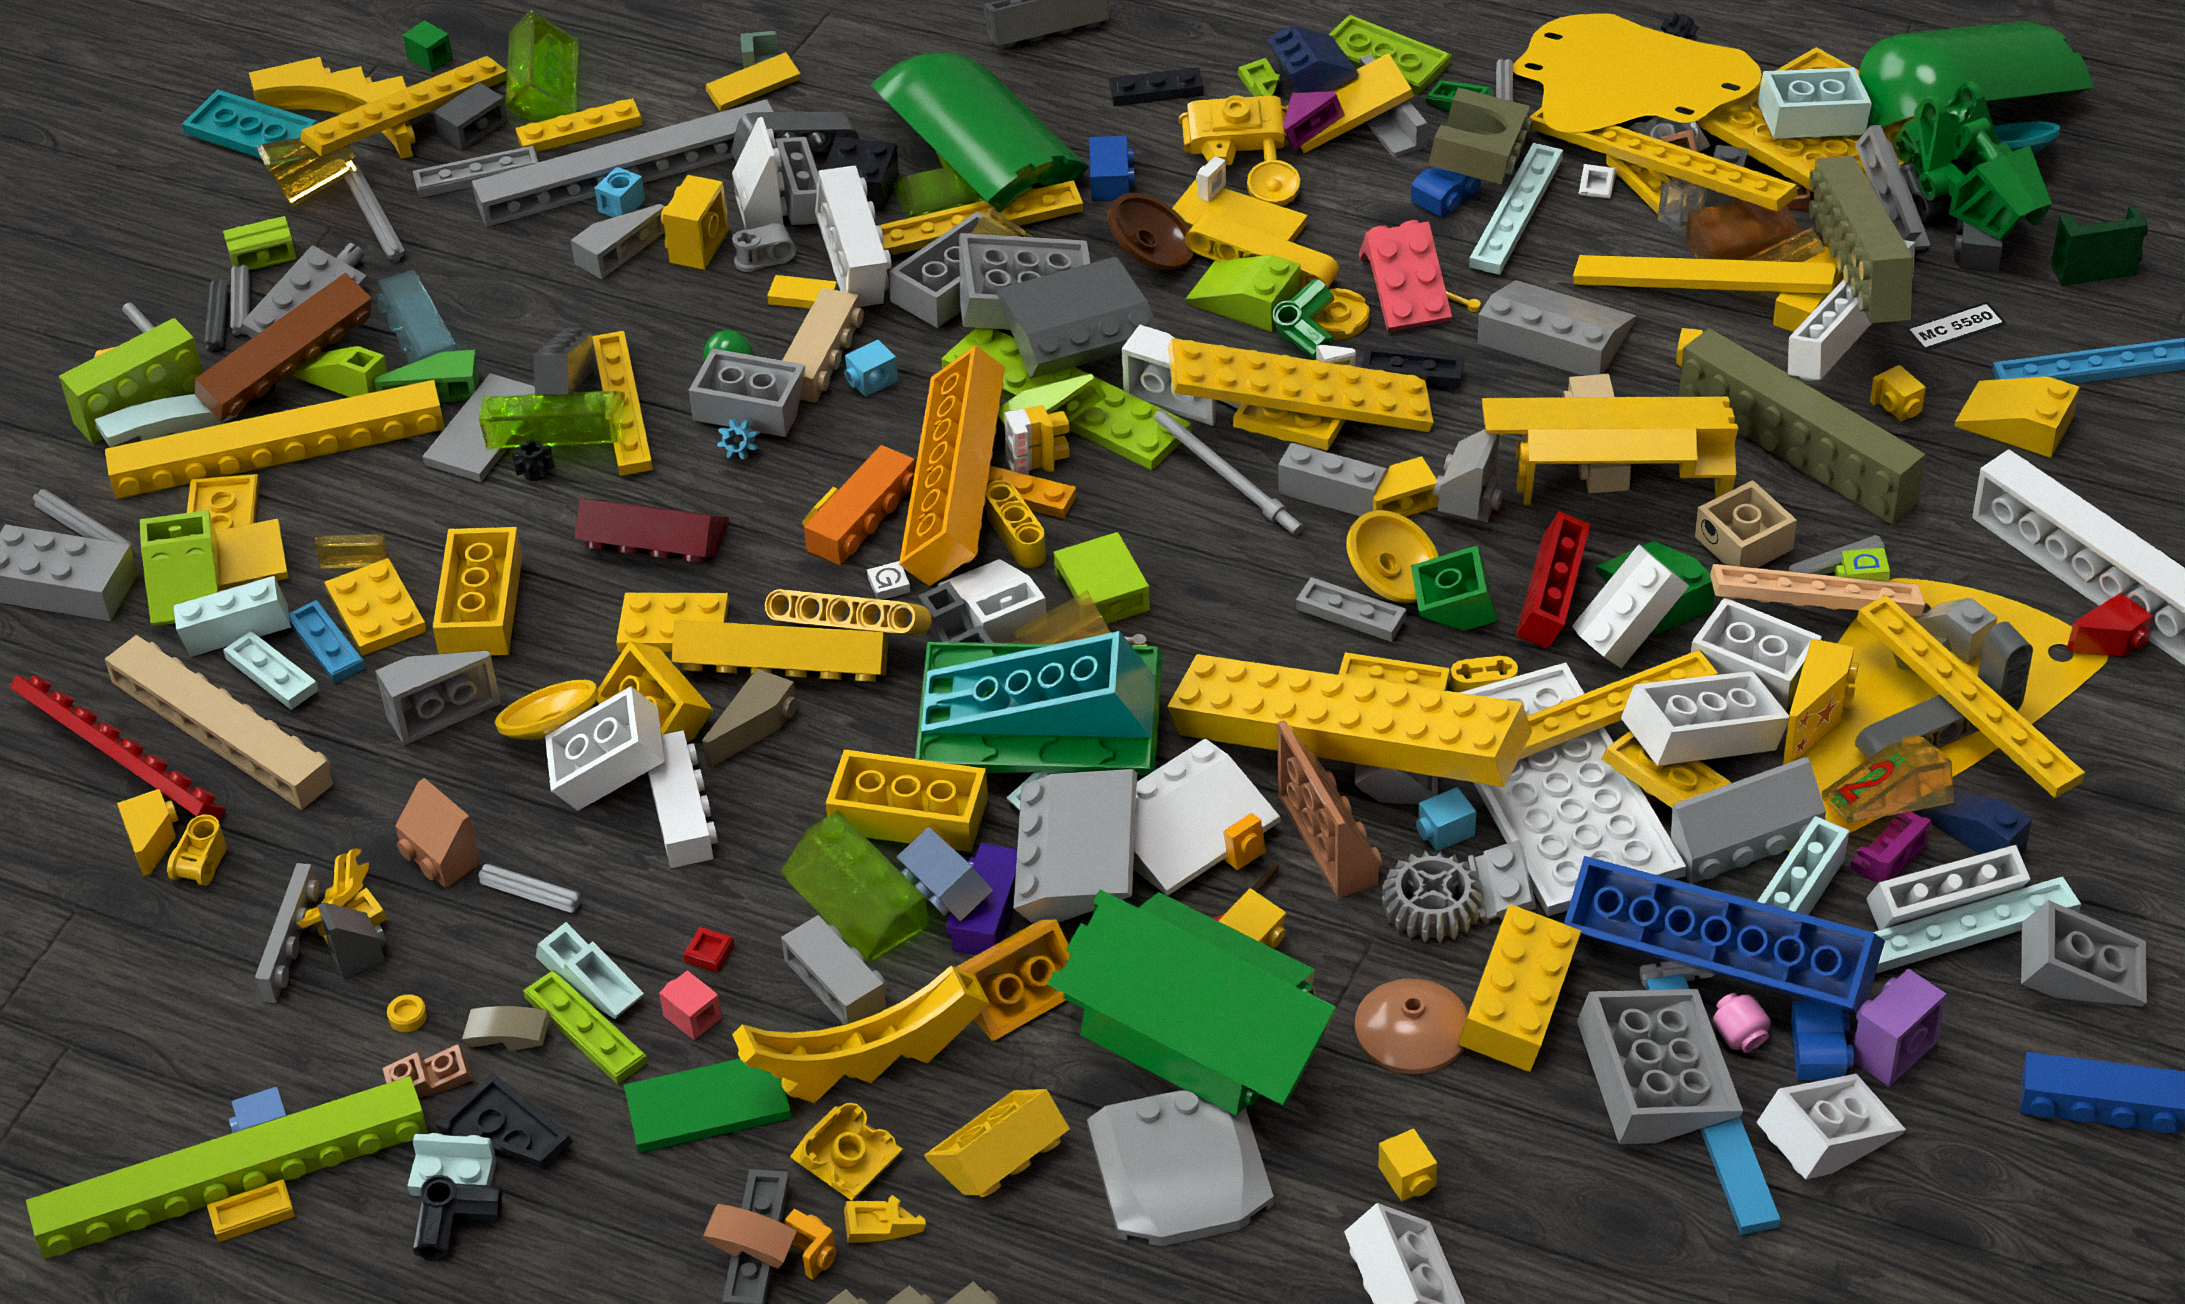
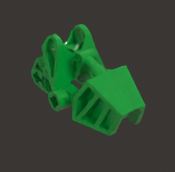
[1894,81,2052,240]

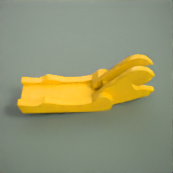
[296,848,369,929]

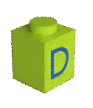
[1835,548,1890,582]

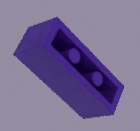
[946,843,1017,955]

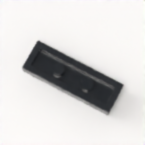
[1109,67,1204,106]
[1361,346,1464,388]

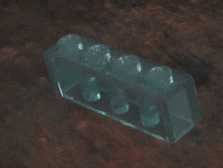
[376,269,457,364]

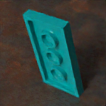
[182,89,317,165]

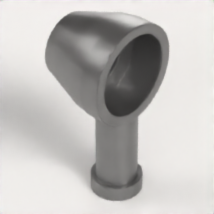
[1899,163,1944,222]

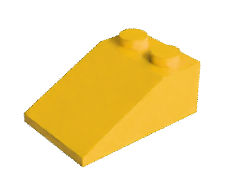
[1954,377,2080,458]

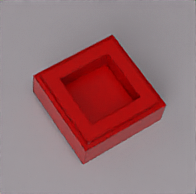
[683,927,735,973]

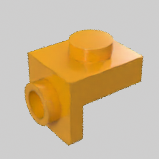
[1223,813,1266,870]
[785,1209,837,1280]

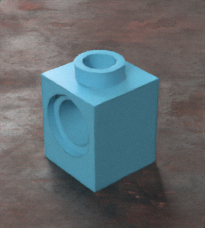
[595,167,645,218]
[844,340,898,397]

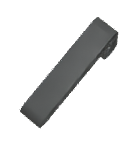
[1855,621,2033,772]

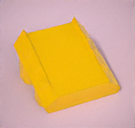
[790,1103,903,1201]

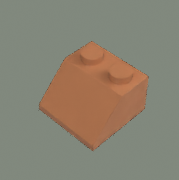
[395,778,481,888]

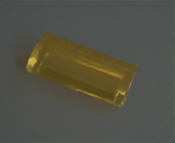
[314,534,390,569]

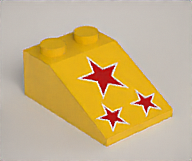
[1783,638,1859,765]

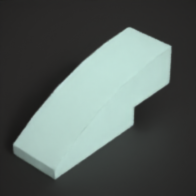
[536,922,644,1019]

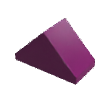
[1283,91,1345,150]

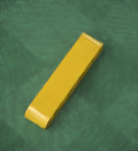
[1185,213,1340,290]
[765,589,931,636]

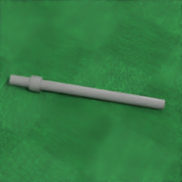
[1154,409,1303,536]

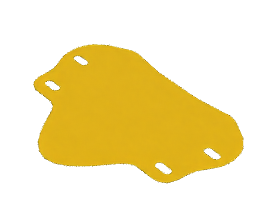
[1513,13,1762,133]

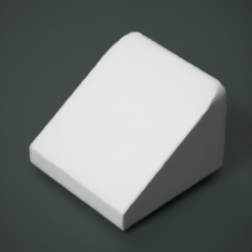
[1579,164,1616,199]
[1316,345,1356,367]

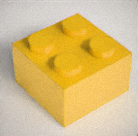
[661,175,729,270]

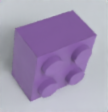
[1852,968,1946,1087]

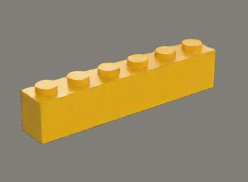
[671,620,889,682]

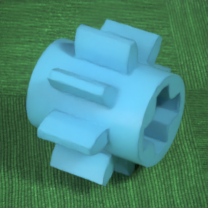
[717,418,760,459]

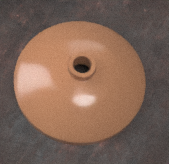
[1355,978,1468,1074]

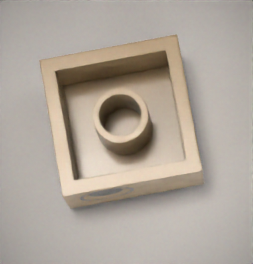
[1695,480,1797,568]

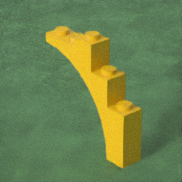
[249,57,416,159]
[732,966,990,1103]

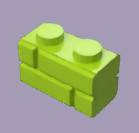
[223,216,297,271]

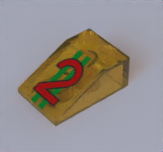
[1822,736,1954,824]

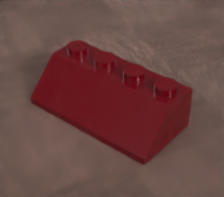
[575,499,729,563]

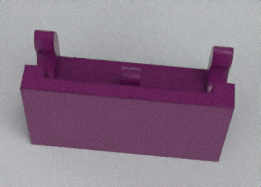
[1850,808,1931,884]

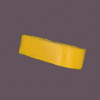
[1450,656,1518,693]

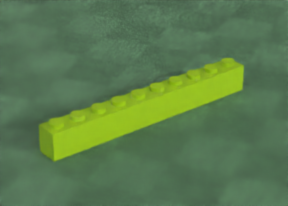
[26,1076,429,1259]

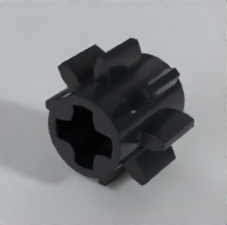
[1660,13,1699,41]
[512,440,555,481]

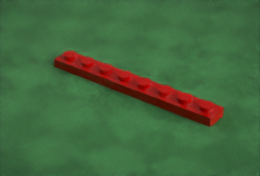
[10,675,226,822]

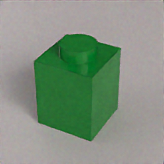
[402,20,453,72]

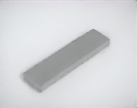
[412,146,539,198]

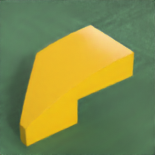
[844,1195,926,1243]

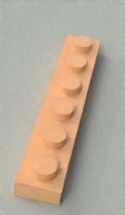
[1710,564,1925,616]

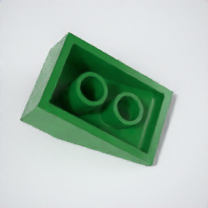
[1595,541,1715,635]

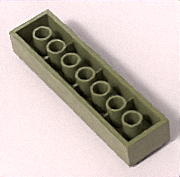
[1809,156,1913,323]
[1679,328,1926,525]

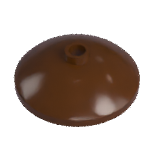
[1108,193,1194,270]

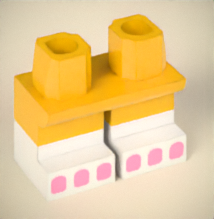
[1005,405,1070,475]

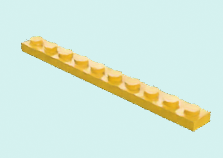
[1529,108,1798,212]

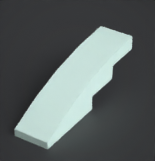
[95,394,238,448]

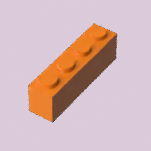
[804,445,915,565]

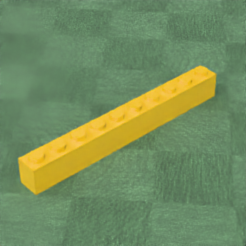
[105,380,445,499]

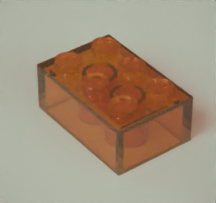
[1685,200,1802,262]

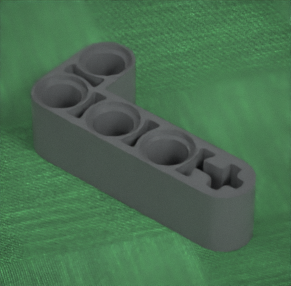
[731,112,859,163]

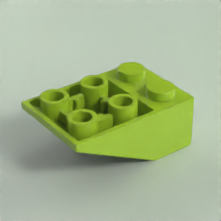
[140,510,220,626]

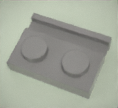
[1468,840,1536,925]

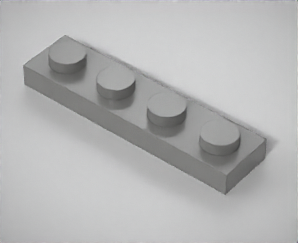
[255,863,320,1003]

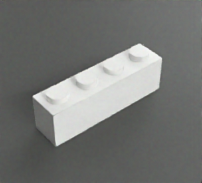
[648,730,718,868]
[1866,845,2030,930]

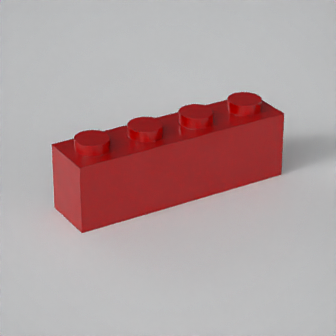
[1515,511,1590,649]

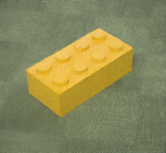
[433,527,523,655]
[825,750,988,852]
[1457,904,1581,1072]

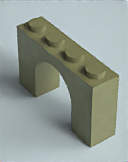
[1428,88,1533,185]

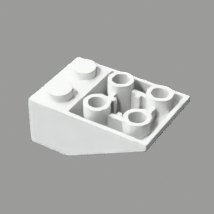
[732,117,788,230]
[938,559,1047,643]

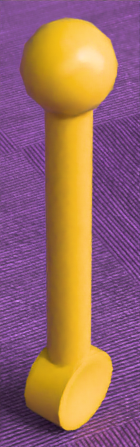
[1446,291,1481,312]

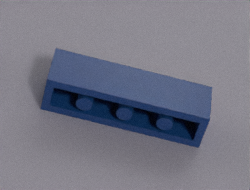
[2020,1052,2185,1134]

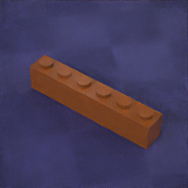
[195,272,372,422]

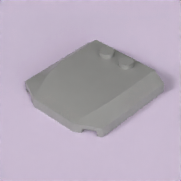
[1087,1090,1274,1246]

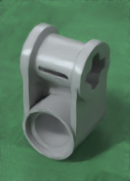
[732,223,796,272]

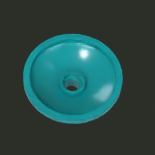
[1994,122,2060,155]

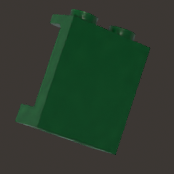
[2051,206,2148,286]

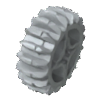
[1382,850,1483,943]

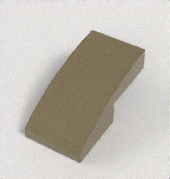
[462,1006,551,1051]

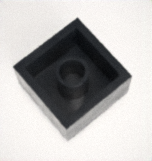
[823,137,899,212]

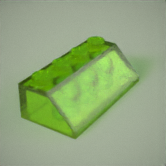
[505,10,579,121]
[893,166,986,218]
[479,391,625,448]
[781,811,928,963]

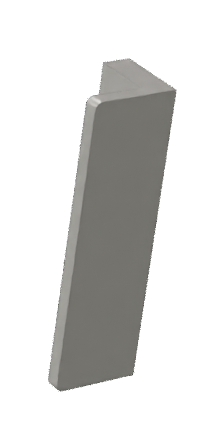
[1360,54,1427,157]
[1855,125,1930,250]

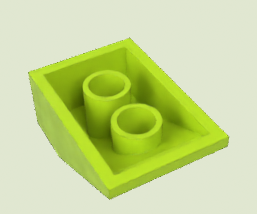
[1185,255,1301,332]

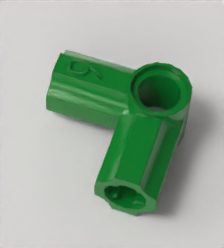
[1273,279,1334,360]

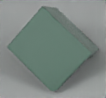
[740,31,779,69]

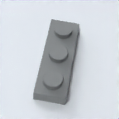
[1296,577,1406,642]

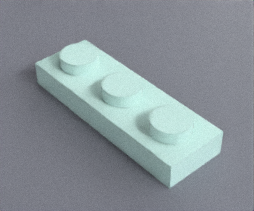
[223,631,319,710]

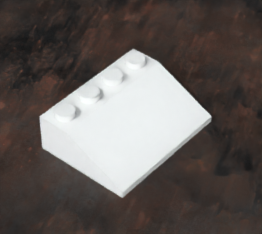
[1133,738,1281,896]

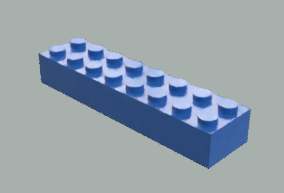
[1564,856,1885,1013]

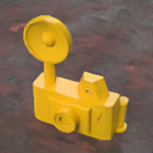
[1178,95,1300,207]

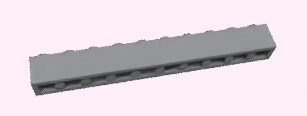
[472,99,774,227]

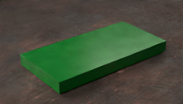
[624,1059,792,1153]

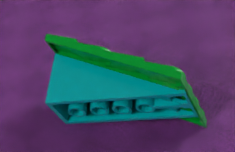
[915,631,1163,775]

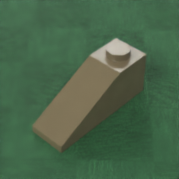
[702,669,798,767]

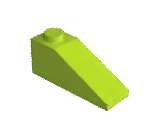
[998,374,1107,424]

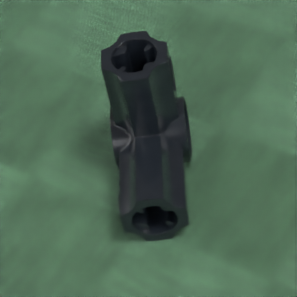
[413,1175,503,1261]

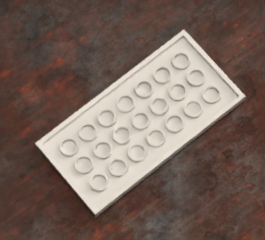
[1460,663,1686,916]

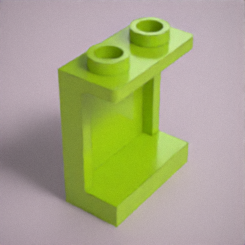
[1054,532,1150,631]

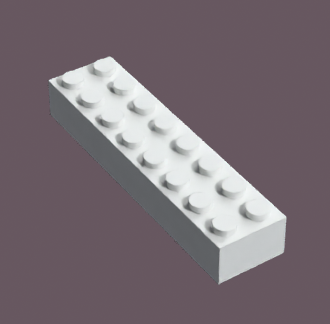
[1972,449,2185,665]

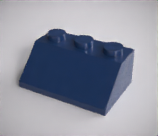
[1267,25,1359,93]

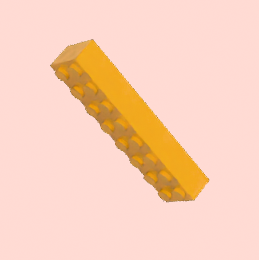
[899,345,1005,587]

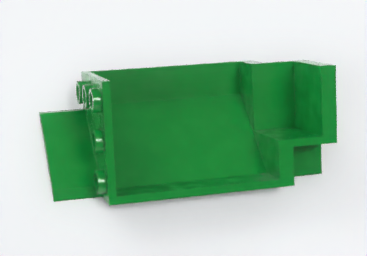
[1047,889,1336,1116]

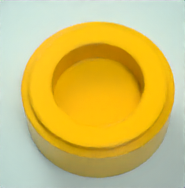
[387,994,427,1033]

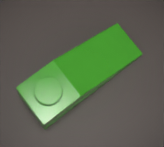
[374,350,480,403]

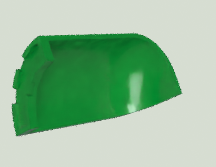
[1859,21,2094,129]
[871,52,1089,213]

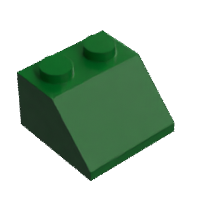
[1411,545,1498,631]

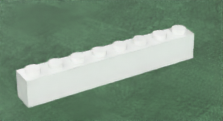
[1788,240,1915,381]

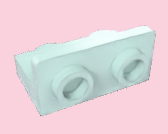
[408,1133,497,1196]

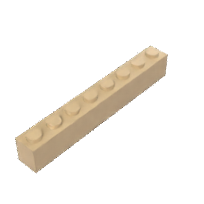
[105,635,333,810]

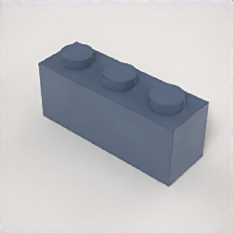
[897,827,993,921]

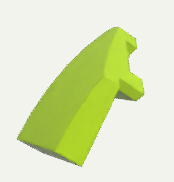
[1238,58,1280,97]

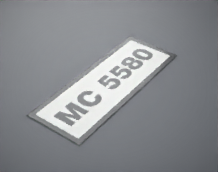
[1905,301,2006,350]

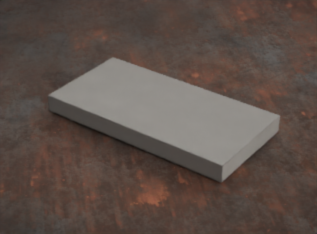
[422,373,548,482]

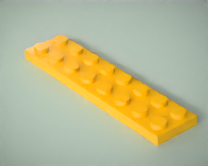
[1168,338,1433,432]

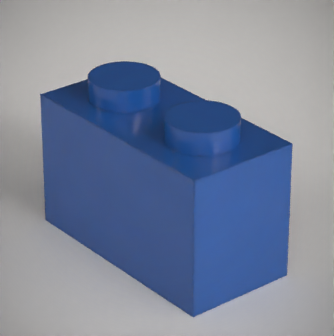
[1089,135,1135,201]

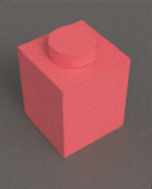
[659,970,722,1040]

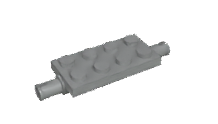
[240,243,366,338]

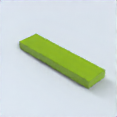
[523,970,648,1085]

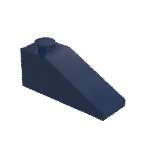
[1913,787,2032,855]

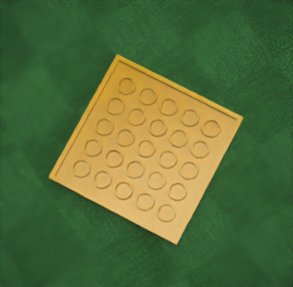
[1697,47,1915,192]

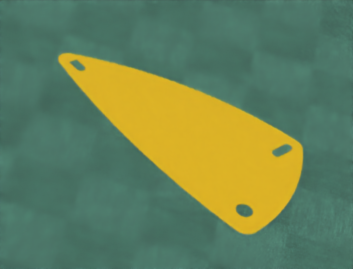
[1787,578,2108,851]

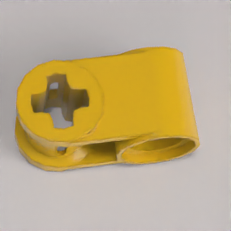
[167,814,227,886]

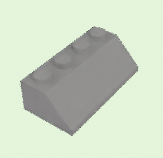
[1671,757,1826,884]

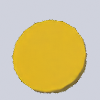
[1313,288,1370,340]

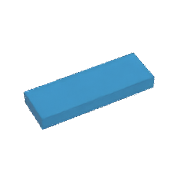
[289,600,366,684]

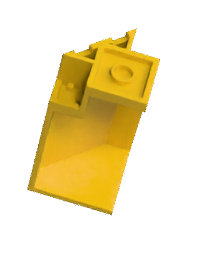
[1482,396,1738,505]

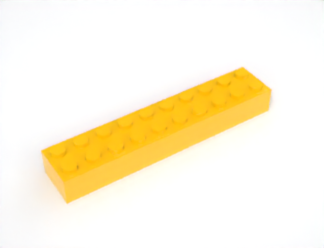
[1167,654,1532,787]

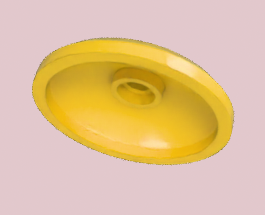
[1347,510,1439,603]
[495,680,599,741]

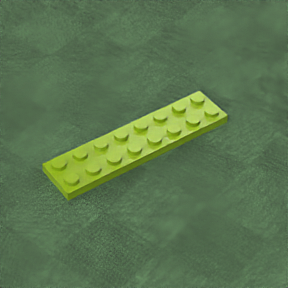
[941,328,1192,470]

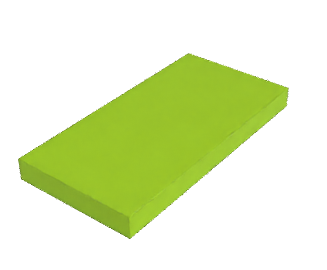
[1329,15,1452,95]

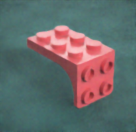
[1359,220,1452,332]

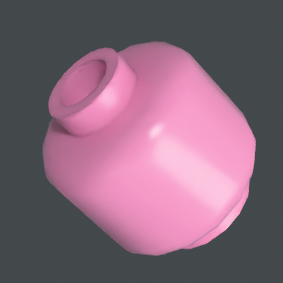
[1713,993,1771,1053]

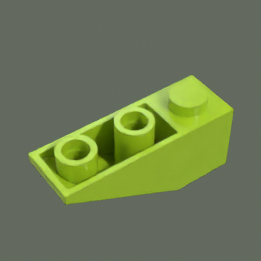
[291,346,387,397]

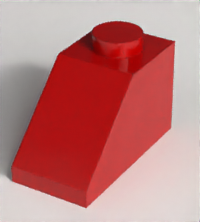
[2067,593,2153,657]

